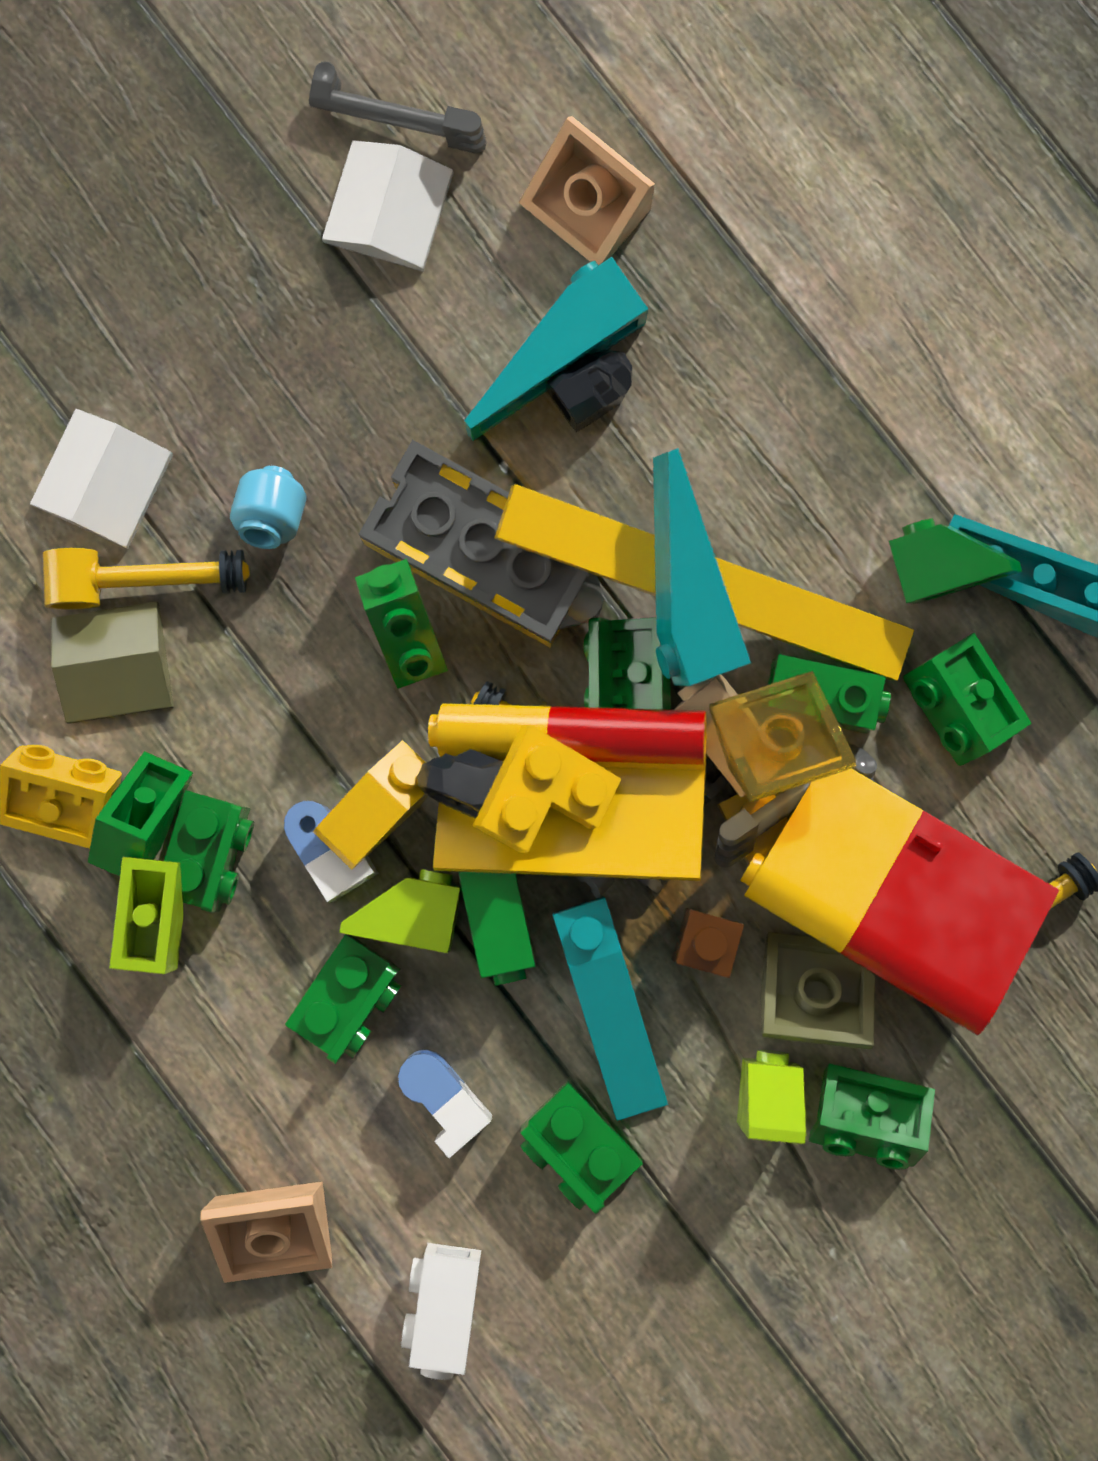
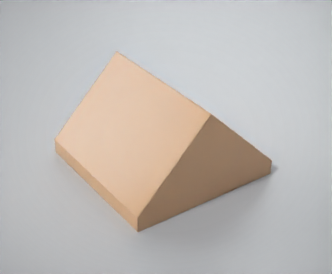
[519,116,655,265]
[201,1181,332,1283]

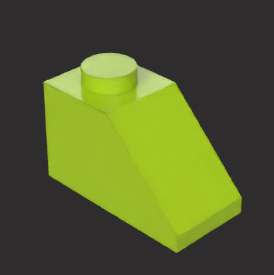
[109,857,184,974]
[339,869,462,953]
[737,1050,806,1144]

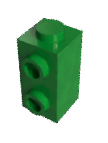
[355,559,448,689]
[762,654,891,734]
[458,871,535,985]

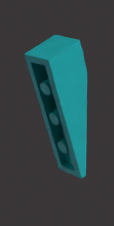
[464,257,648,441]
[653,448,751,686]
[949,514,1098,638]
[552,897,668,1121]

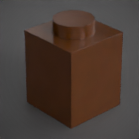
[672,908,744,978]

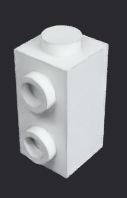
[401,1243,481,1380]

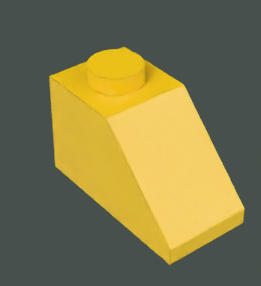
[313,740,428,870]

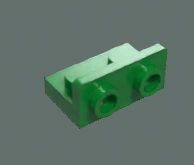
[903,632,1032,766]
[164,790,254,913]
[285,934,402,1064]
[809,1063,935,1170]
[520,1081,643,1214]

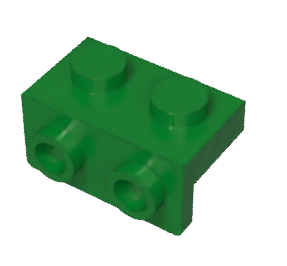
[583,617,671,710]

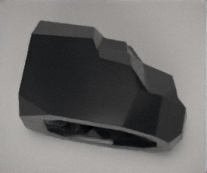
[546,350,632,432]
[417,749,504,819]

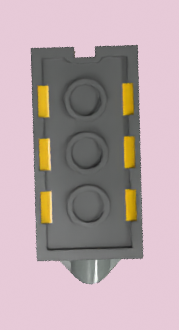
[359,439,604,648]

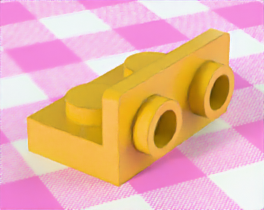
[0,745,122,849]

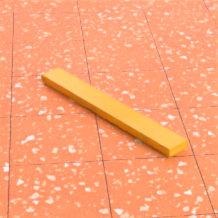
[494,484,914,681]

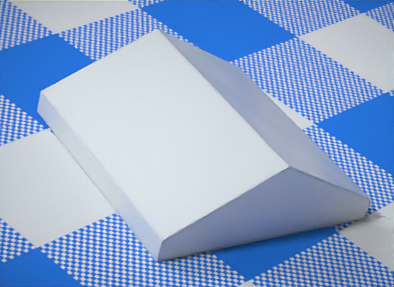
[322,141,453,271]
[30,409,173,549]

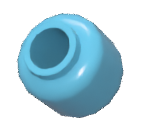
[230,466,306,549]

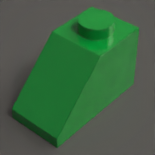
[889,518,1022,604]
[87,751,193,876]

